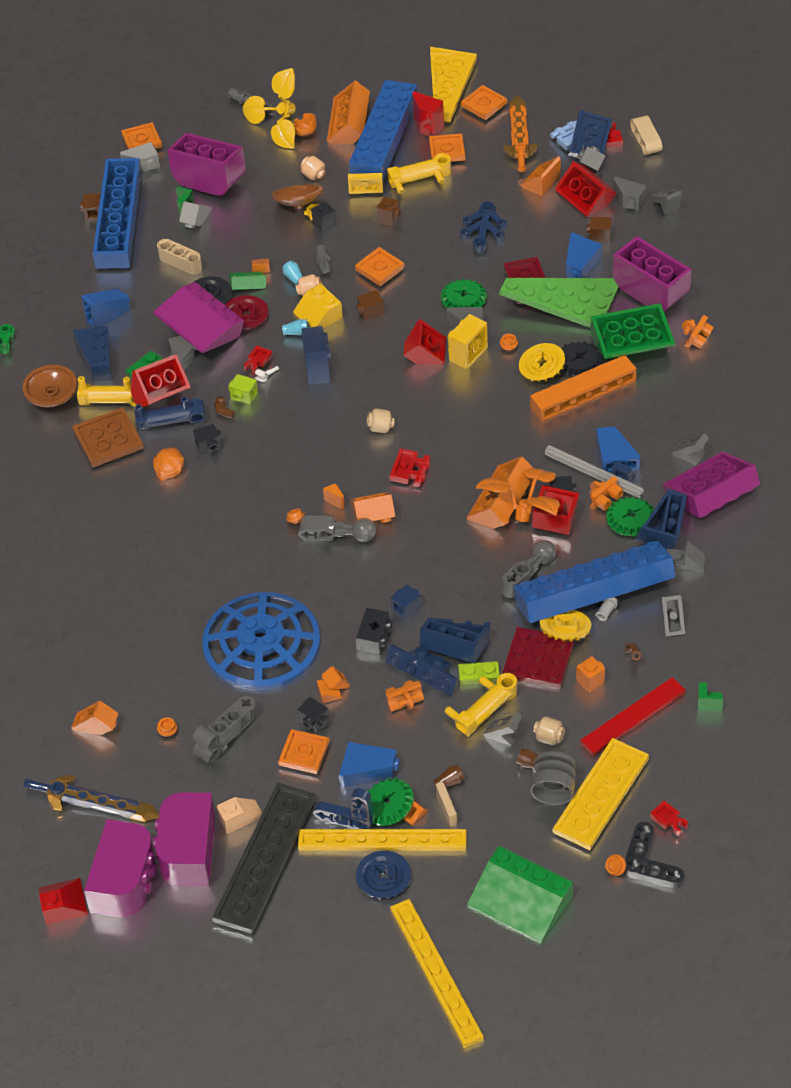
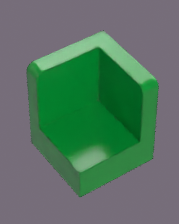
[698,682,723,711]

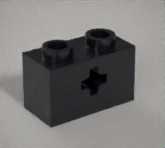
[356,608,392,654]

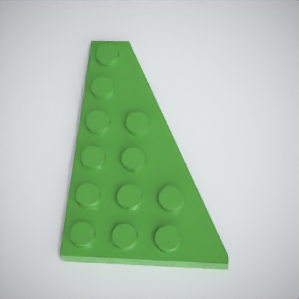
[499,278,619,328]

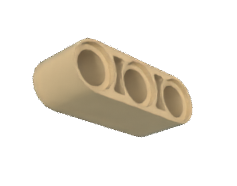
[630,115,663,155]
[157,239,202,275]

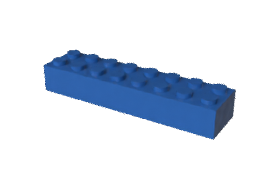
[349,80,417,181]
[93,158,142,269]
[513,541,675,623]

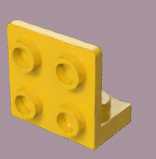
[348,173,383,194]

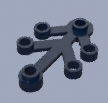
[460,201,507,253]

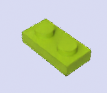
[458,661,499,685]

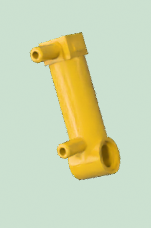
[387,153,451,194]
[77,376,136,407]
[445,673,517,737]

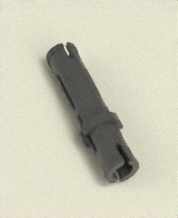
[228,88,274,115]

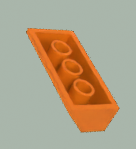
[327,80,370,144]
[466,456,533,529]

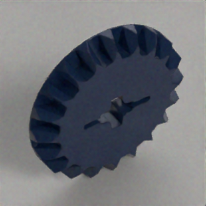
[356,850,411,900]

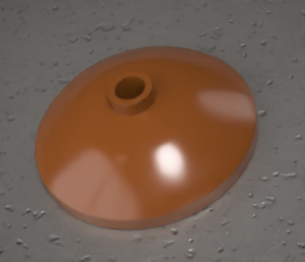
[272,185,323,209]
[22,365,77,407]

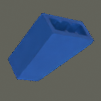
[566,232,602,278]
[81,288,130,328]
[596,426,640,473]
[339,742,400,788]

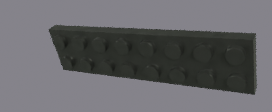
[212,782,316,934]

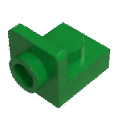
[176,187,194,215]

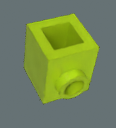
[228,374,258,404]

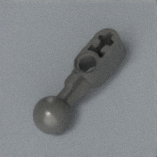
[298,515,376,542]
[501,540,556,598]

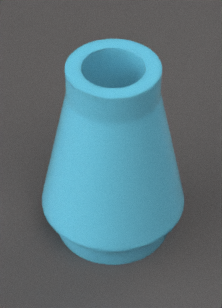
[282,261,303,285]
[282,318,309,336]

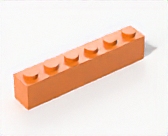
[530,355,636,422]

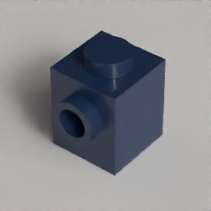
[390,584,422,620]

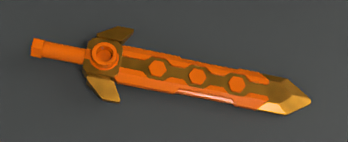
[503,95,537,172]

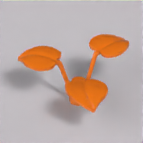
[476,468,560,522]

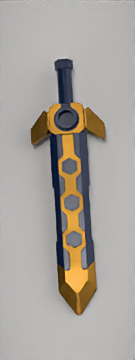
[23,775,159,822]

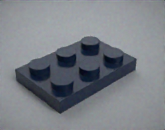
[568,110,612,157]

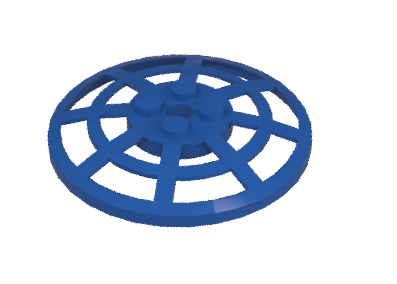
[202,592,320,690]

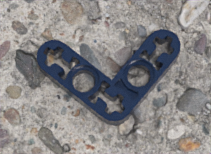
[313,788,373,829]

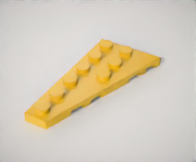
[430,47,477,122]

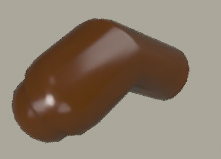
[214,396,235,419]
[624,643,641,661]

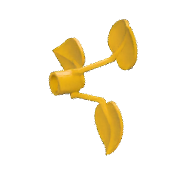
[243,68,296,148]

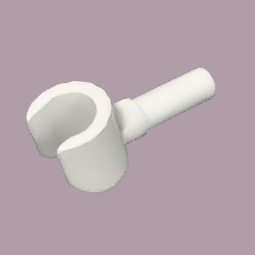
[255,366,279,382]

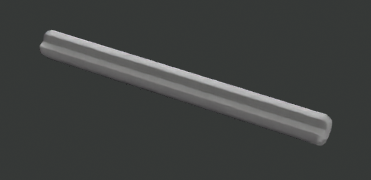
[545,445,644,498]

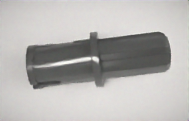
[315,245,330,274]

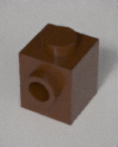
[80,193,101,221]
[376,196,401,227]
[586,217,611,242]
[356,290,384,320]

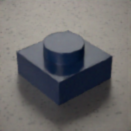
[612,461,633,482]

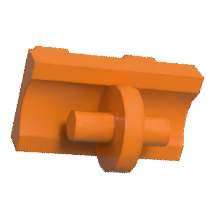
[682,315,714,349]
[589,476,623,510]
[385,680,424,712]

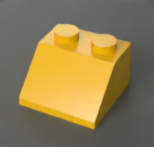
[293,283,343,329]

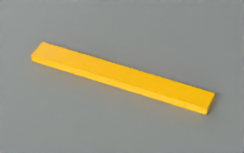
[298,829,466,851]
[390,899,484,1048]

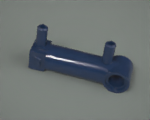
[134,396,206,431]

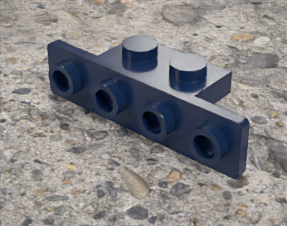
[385,644,458,696]

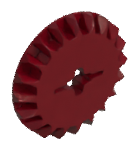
[225,295,268,331]

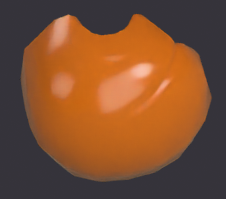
[293,113,317,137]

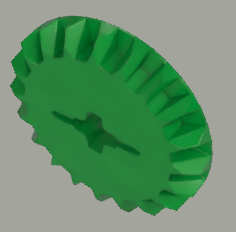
[441,278,487,308]
[606,496,654,537]
[367,777,414,826]

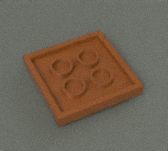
[72,407,144,468]

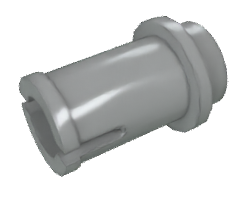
[596,597,618,621]

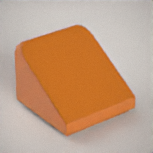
[252,258,270,273]
[323,484,345,509]
[321,666,350,689]
[317,680,342,704]
[403,799,429,826]

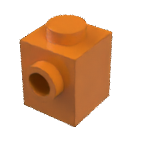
[576,656,605,693]

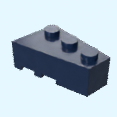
[72,326,112,382]
[301,326,331,385]
[635,489,687,550]

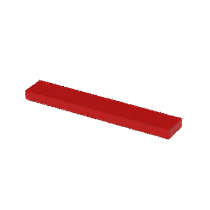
[580,677,686,757]

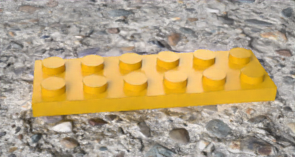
[553,738,649,850]

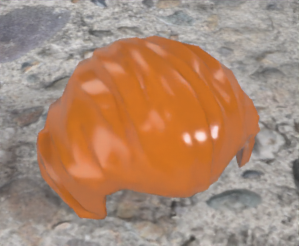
[153,447,185,481]

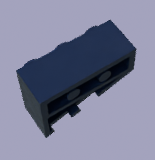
[420,618,491,663]

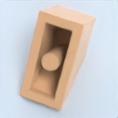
[216,797,263,835]

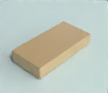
[436,782,457,828]

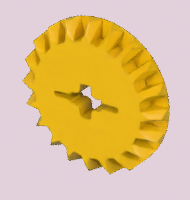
[519,343,565,383]
[540,610,591,642]

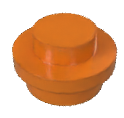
[500,334,518,350]
[286,508,305,524]
[157,717,177,737]
[605,854,626,876]

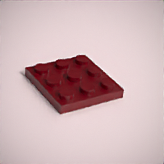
[502,627,574,689]

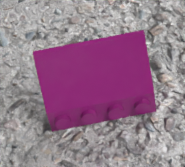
[153,282,244,353]
[662,451,760,518]

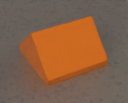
[520,156,561,196]

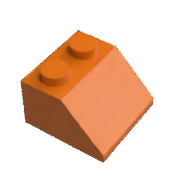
[350,492,395,523]

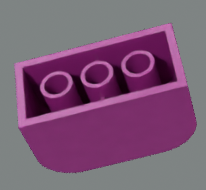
[167,133,246,195]
[613,236,691,312]
[153,792,216,887]
[84,819,157,917]

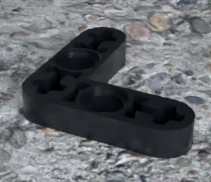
[624,822,684,888]

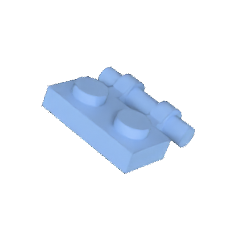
[550,120,577,151]

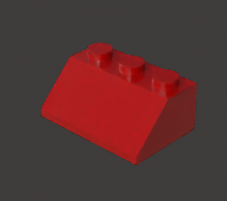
[555,161,617,217]
[131,354,191,407]

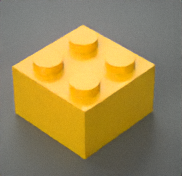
[448,314,488,369]

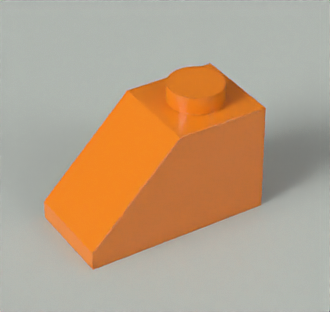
[71,701,118,735]

